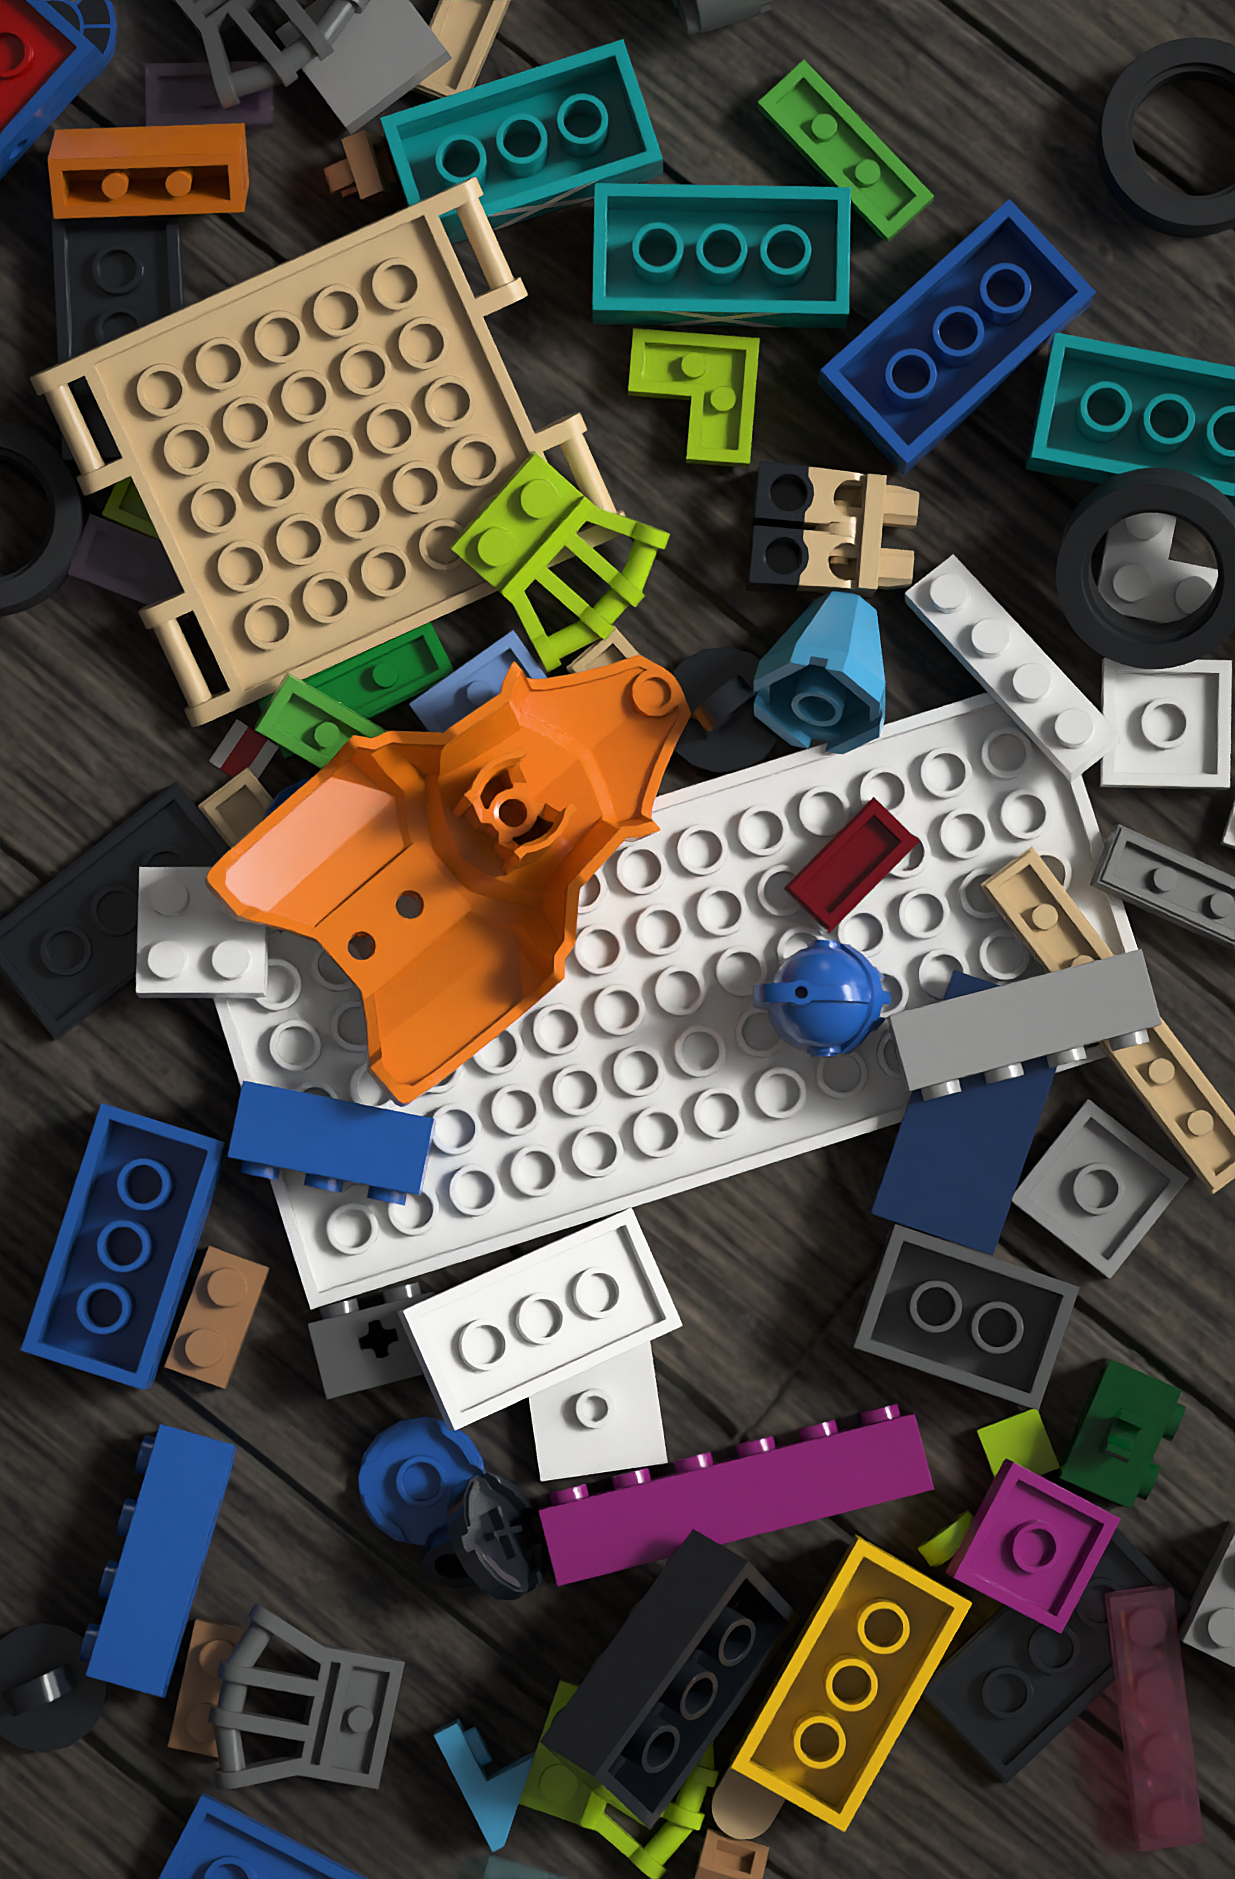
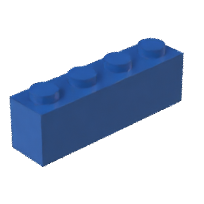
[79,1424,238,1698]

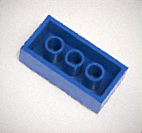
[818,199,1096,476]
[21,1103,230,1390]

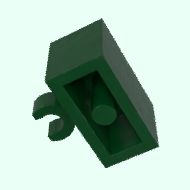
[1055,1358,1186,1509]

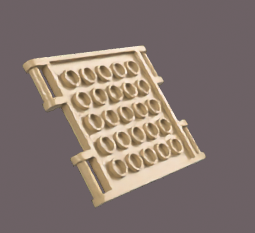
[30,176,626,727]

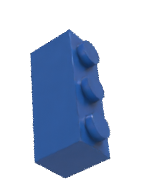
[228,1080,437,1206]

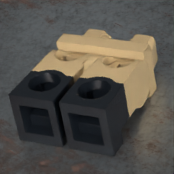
[745,461,919,597]

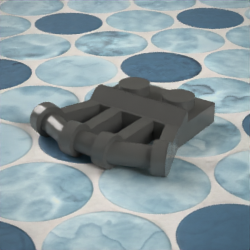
[172,0,370,109]
[208,1603,405,1789]

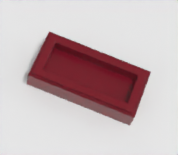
[783,797,920,934]

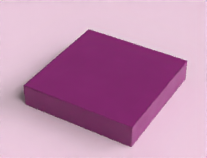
[945,1458,1121,1633]

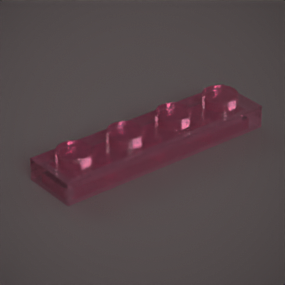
[1105,1584,1204,1852]

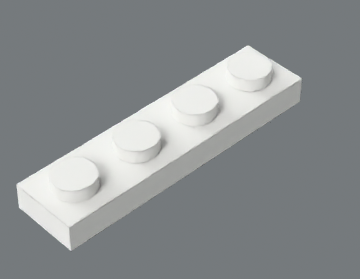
[905,555,1120,782]

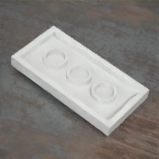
[397,1208,683,1431]

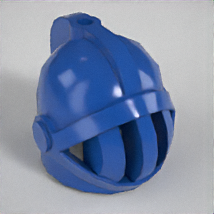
[753,940,891,1058]

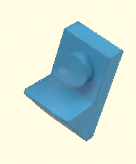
[434,1718,534,1852]

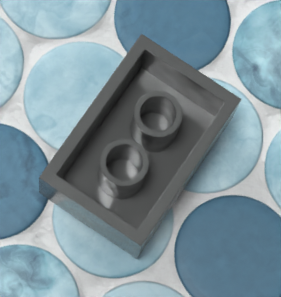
[850,1224,1080,1410]

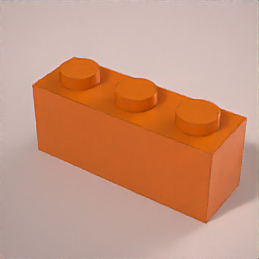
[48,123,249,219]

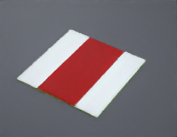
[209,719,279,779]

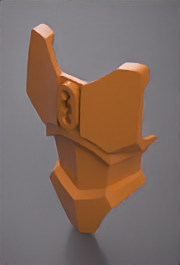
[204,655,691,1107]

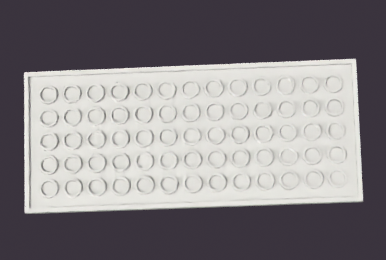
[213,692,1138,1309]

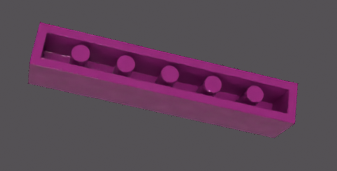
[539,1403,934,1586]

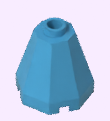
[753,591,885,755]

